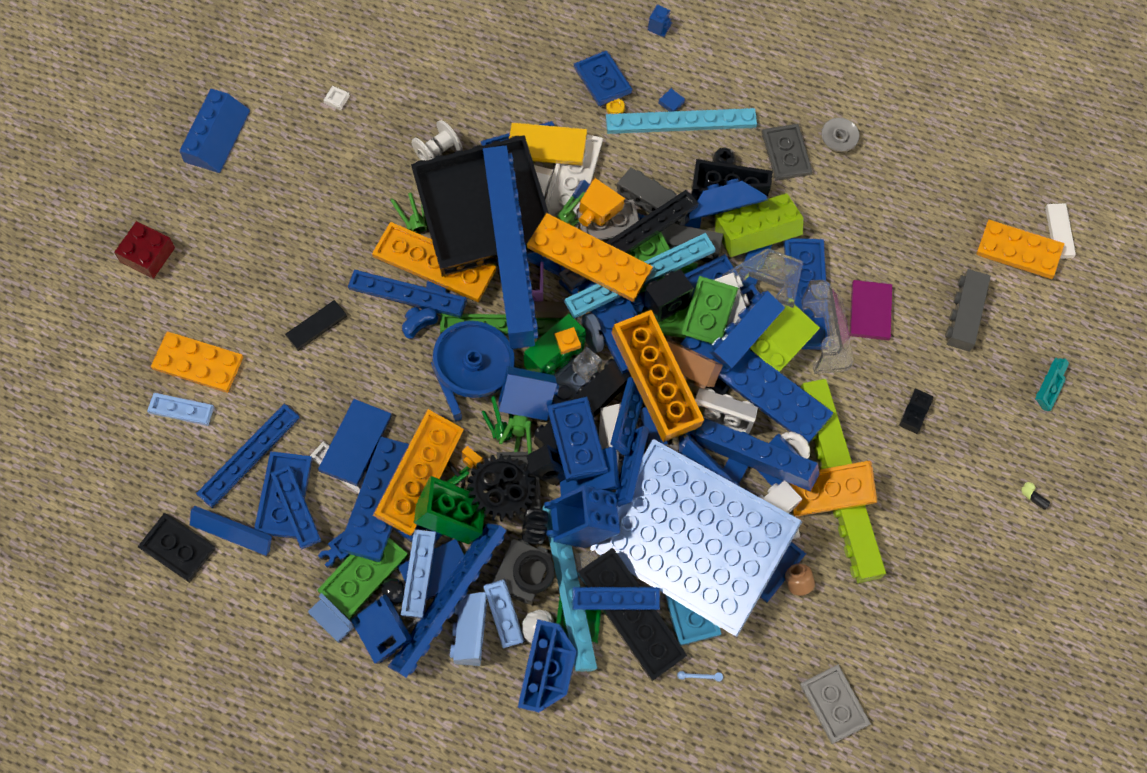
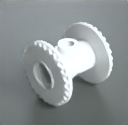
[412,120,463,161]

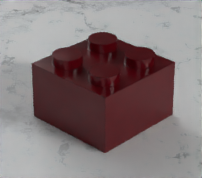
[114,221,175,279]

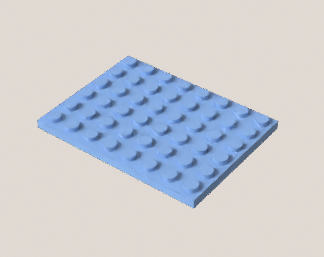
[590,439,802,637]

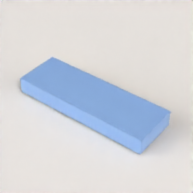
[147,393,214,426]
[483,579,525,648]

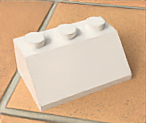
[695,388,758,434]

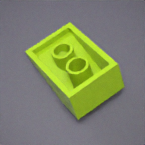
[750,300,820,372]

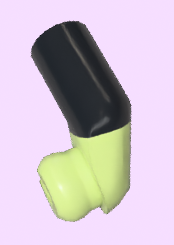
[1021,482,1050,510]

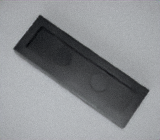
[285,300,347,351]

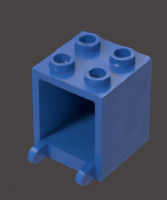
[544,485,620,548]

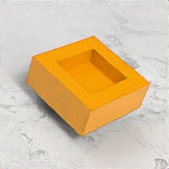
[554,327,581,355]
[462,446,483,469]

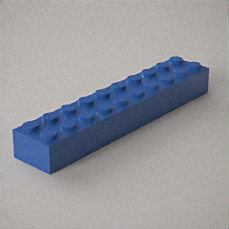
[483,145,538,349]

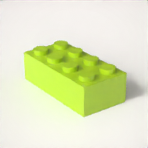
[715,193,804,257]

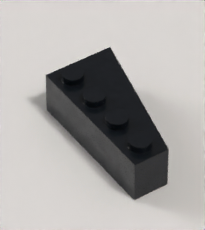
[691,159,773,201]

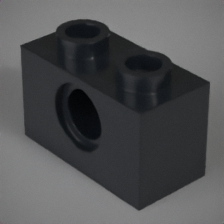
[526,444,566,486]

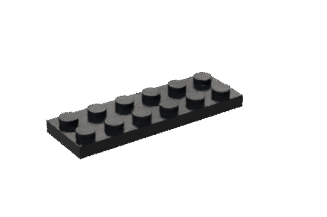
[577,547,688,681]

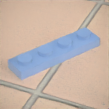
[401,529,436,619]

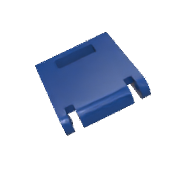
[351,595,412,664]

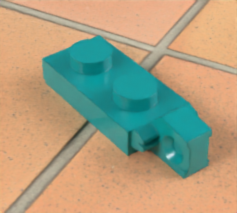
[1035,358,1069,411]

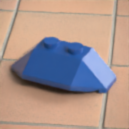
[689,179,768,220]
[679,433,740,486]
[518,619,577,713]

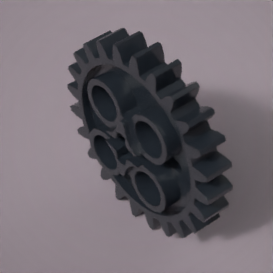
[467,454,536,522]

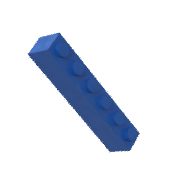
[695,418,820,491]

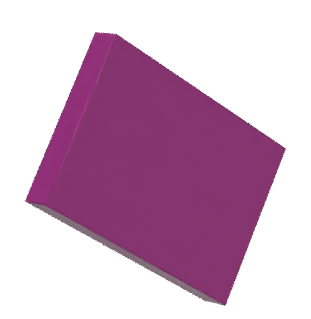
[849,280,892,341]

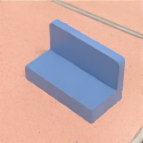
[308,593,354,643]

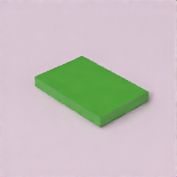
[681,276,739,344]

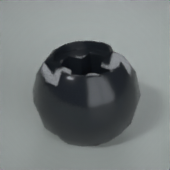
[712,147,736,165]
[382,578,404,606]

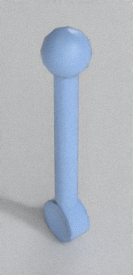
[677,671,723,682]

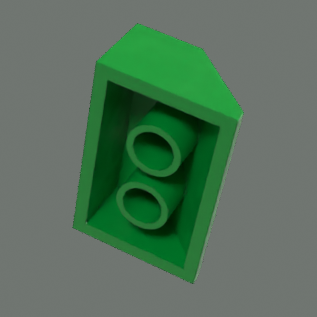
[414,476,484,544]

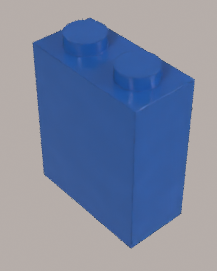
[498,366,559,421]

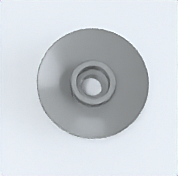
[821,118,859,152]

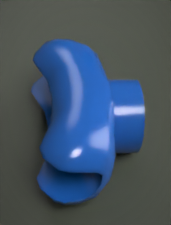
[402,307,438,338]

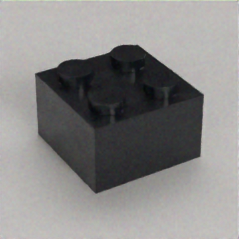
[644,269,694,323]

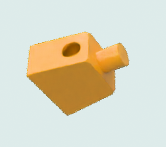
[578,178,625,227]

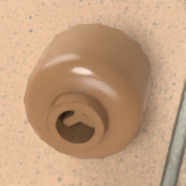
[785,564,815,596]

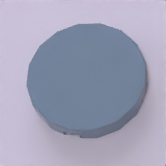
[581,313,604,353]

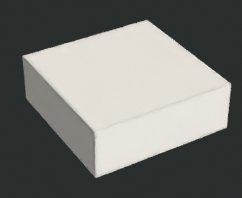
[324,86,350,110]

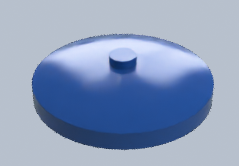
[432,321,514,398]

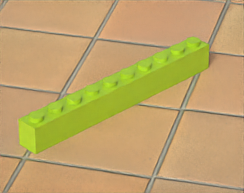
[801,379,886,584]

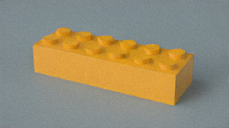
[611,310,704,442]

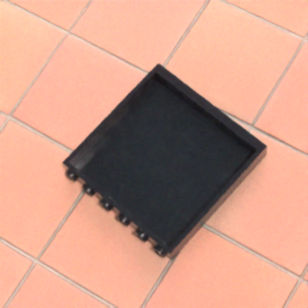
[411,135,549,277]

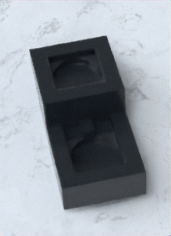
[899,388,934,434]

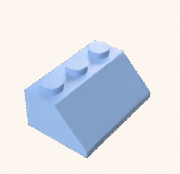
[450,592,487,666]

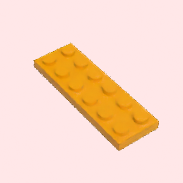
[527,213,653,302]
[372,222,496,302]
[373,409,464,536]

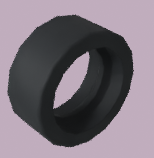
[513,550,554,594]

